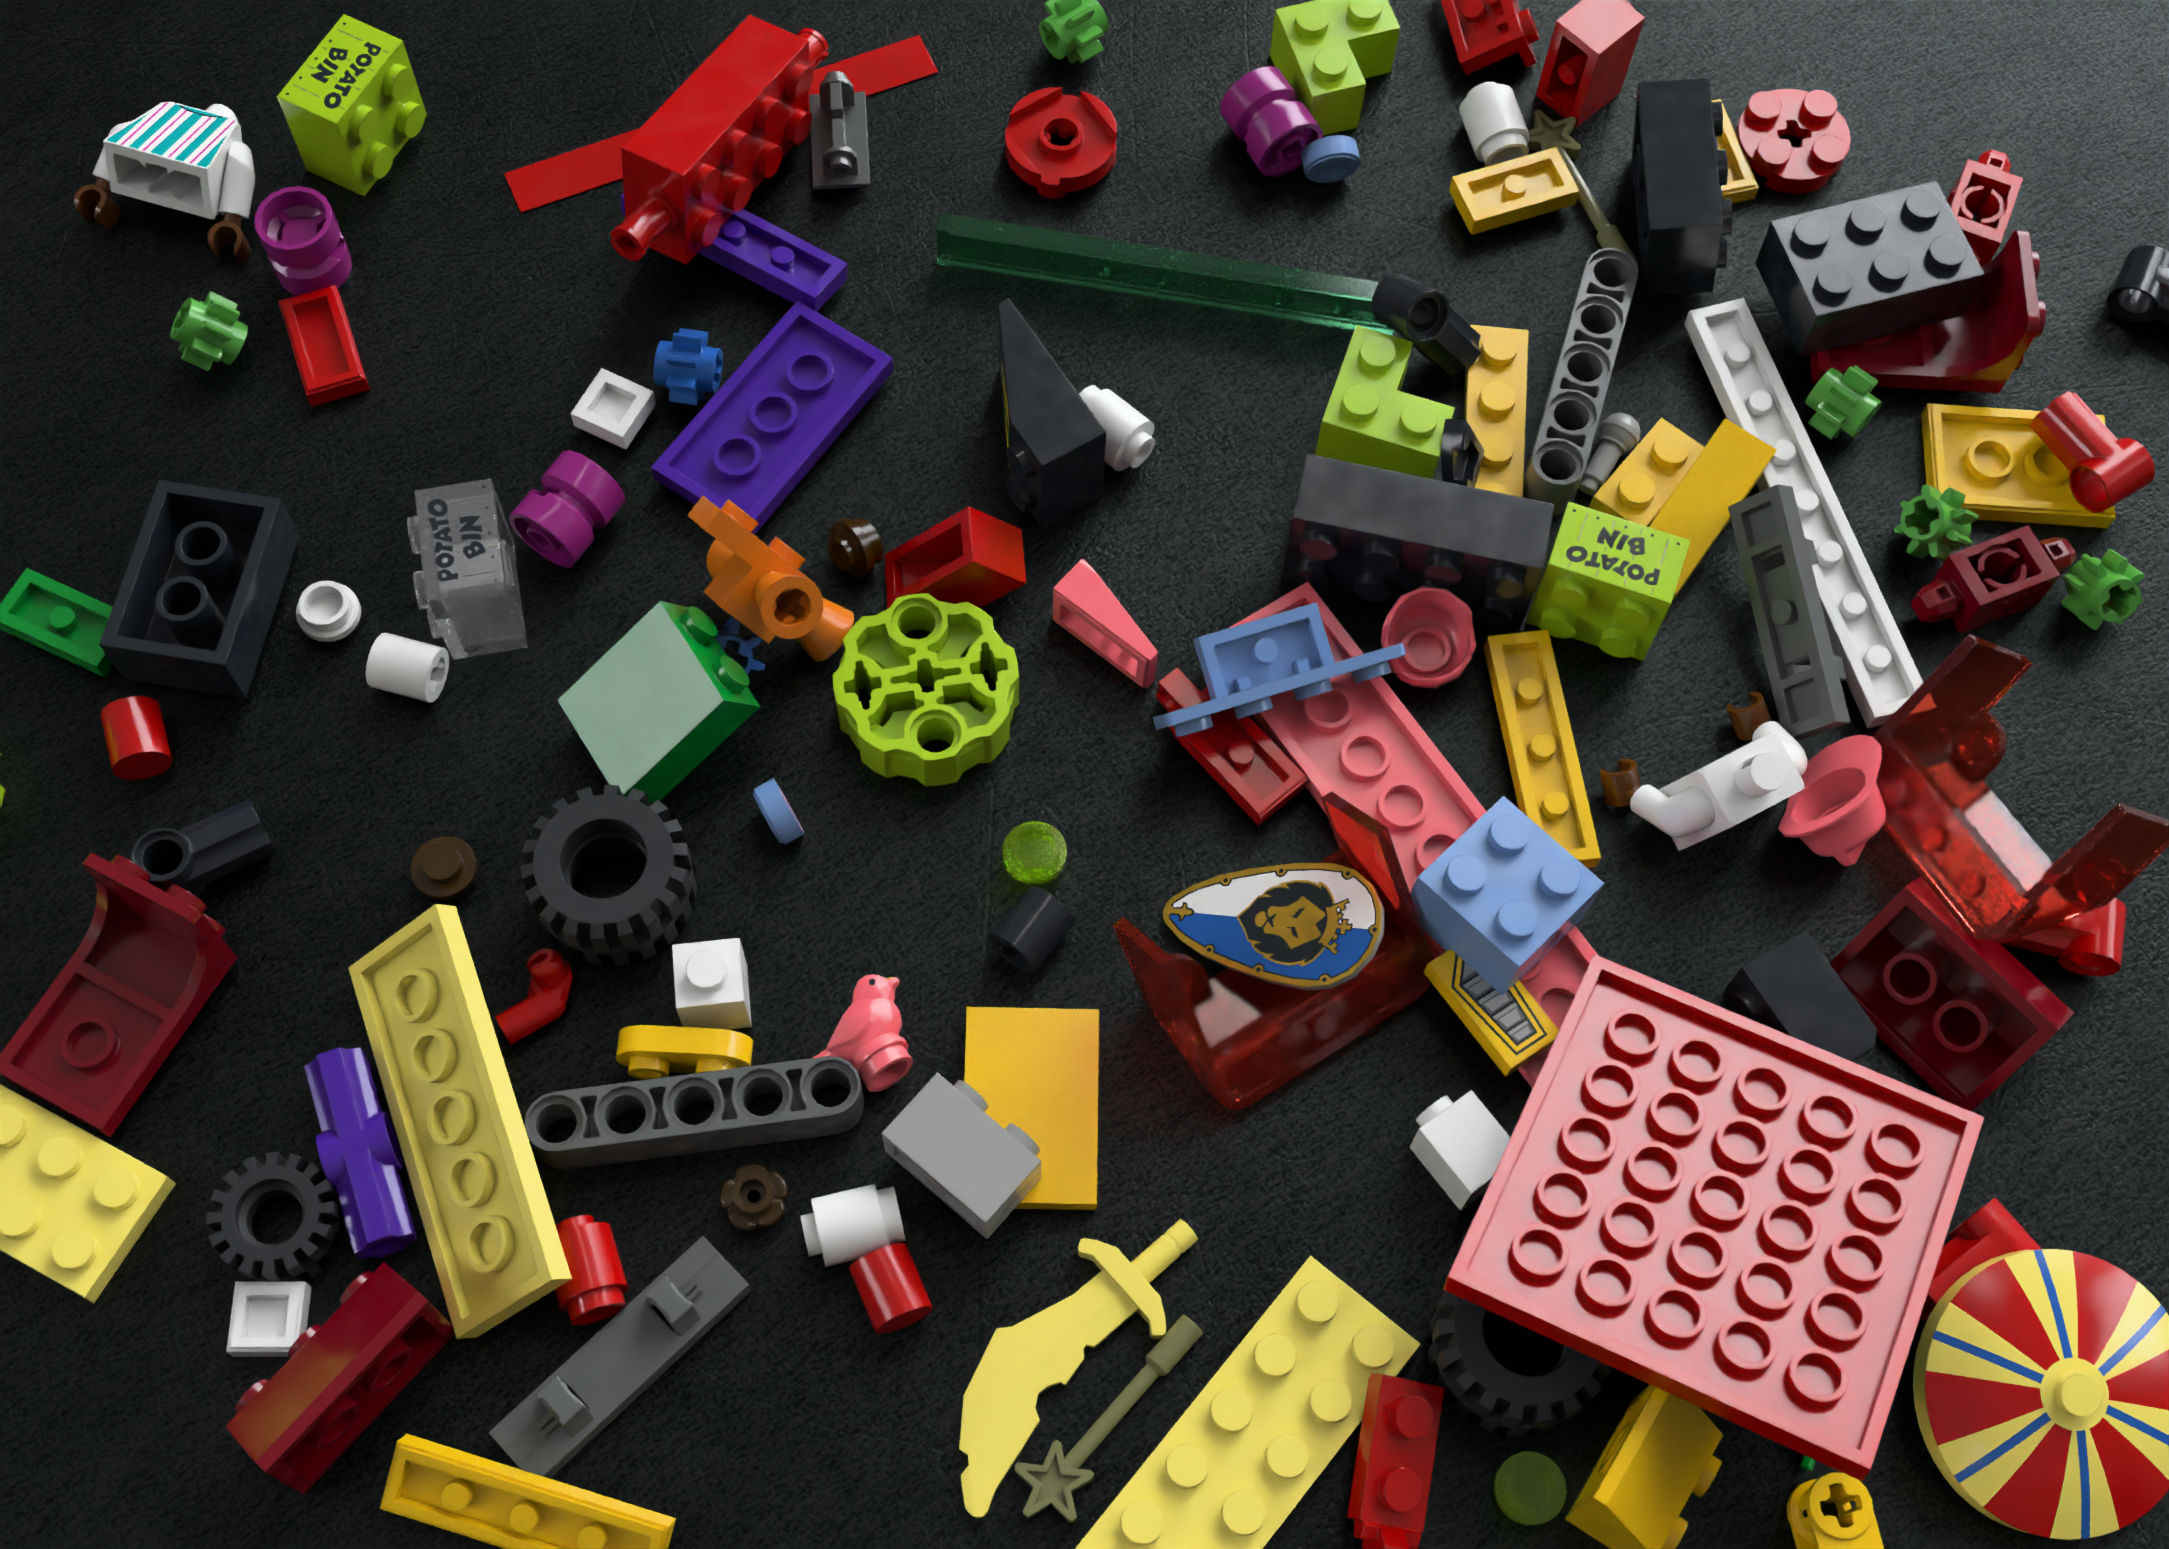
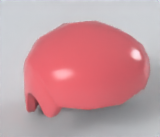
[1381,586,1476,688]

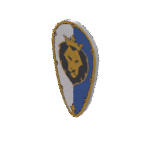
[1163,863,1384,990]

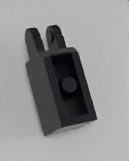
[1725,931,1877,1071]

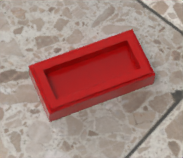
[278,285,370,407]

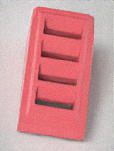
[1052,559,1158,689]

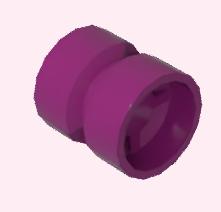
[1220,66,1323,177]
[254,186,352,296]
[509,450,626,568]

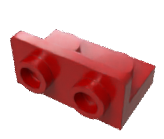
[1441,0,1540,75]

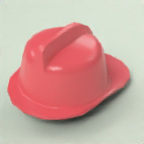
[1778,735,1886,867]

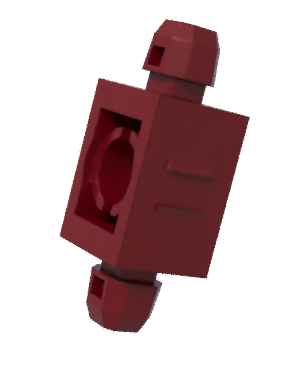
[1911,525,2076,634]

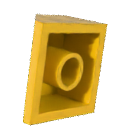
[1565,1385,1723,1549]

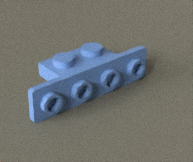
[1153,602,1406,737]

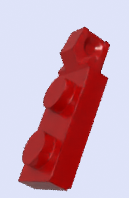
[1156,668,1308,826]
[1347,1373,1445,1549]

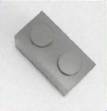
[882,1072,1041,1239]

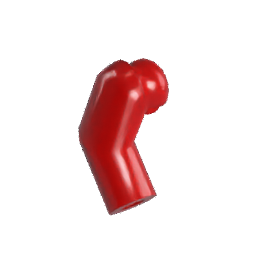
[495,948,573,1045]

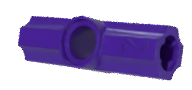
[304,1047,417,1260]

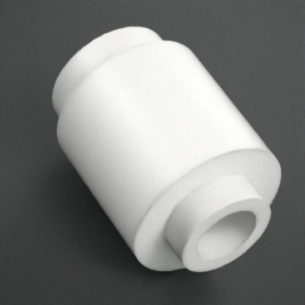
[1459,82,1530,167]
[1079,385,1155,471]
[801,1184,906,1267]

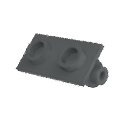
[809,71,871,190]

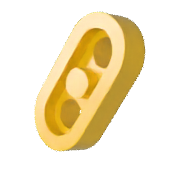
[616,1025,753,1080]

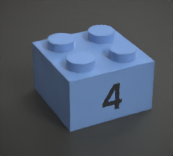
[1402,796,1604,996]

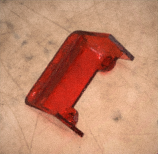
[1873,634,2169,944]
[1113,791,1433,1109]

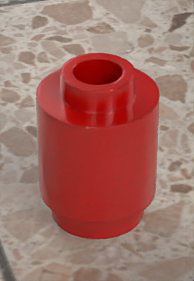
[555,1215,628,1326]

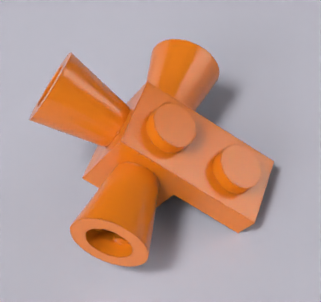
[687,496,854,662]

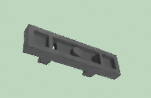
[1728,484,1850,741]
[488,1236,752,1479]

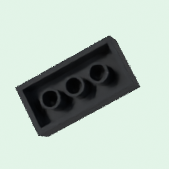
[1281,454,1554,628]

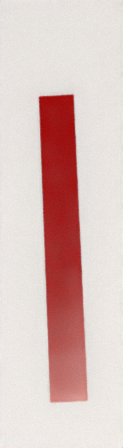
[504,35,938,213]

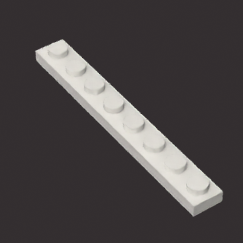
[1684,298,1933,728]

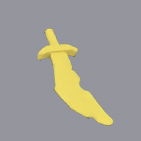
[959,1219,1198,1518]

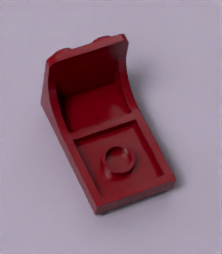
[1810,230,2046,393]
[0,853,238,1137]

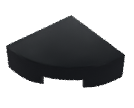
[1441,419,1485,488]

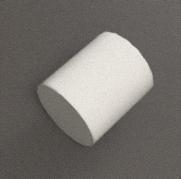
[366,633,449,703]

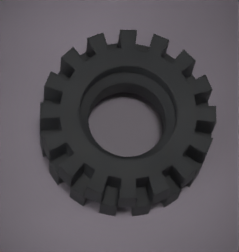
[206,1152,346,1282]

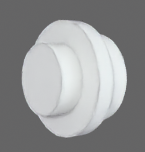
[296,581,361,642]

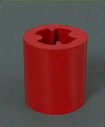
[100,696,172,780]
[849,1243,933,1334]

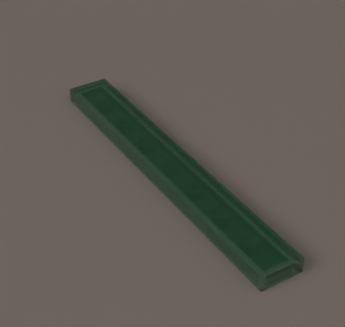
[936,213,1394,336]

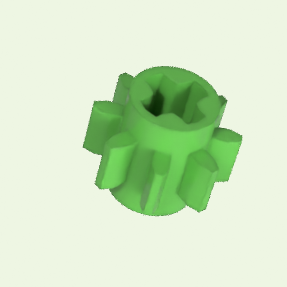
[1039,0,1108,64]
[170,291,248,371]
[1805,365,1882,440]
[1894,484,1979,562]
[2061,549,2145,630]

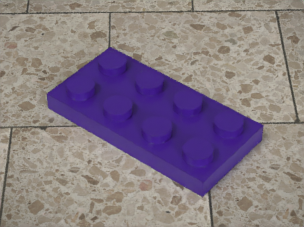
[651,301,894,535]

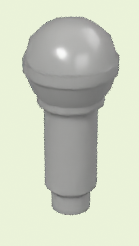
[1579,412,1641,496]

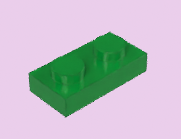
[0,568,113,678]

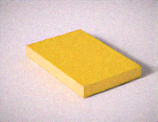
[1921,403,2116,528]
[964,1007,1099,1210]

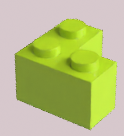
[1270,0,1400,136]
[1315,325,1455,479]

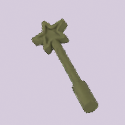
[1527,109,1638,264]
[1015,1315,1203,1523]

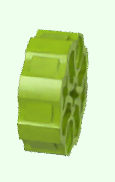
[833,593,1019,786]

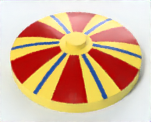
[1913,1249,2169,1540]

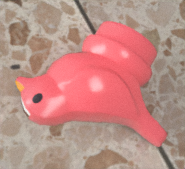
[813,974,913,1092]

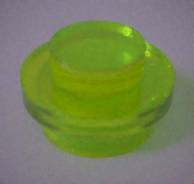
[1003,821,1067,884]
[1494,1452,1567,1526]

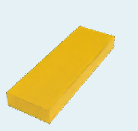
[1649,418,1777,600]

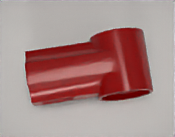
[2029,391,2155,513]
[1985,883,2127,977]
[1920,1197,2042,1321]

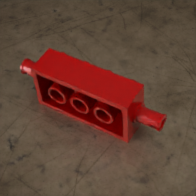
[610,15,829,265]

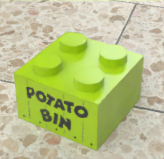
[277,14,427,196]
[1525,502,1691,661]

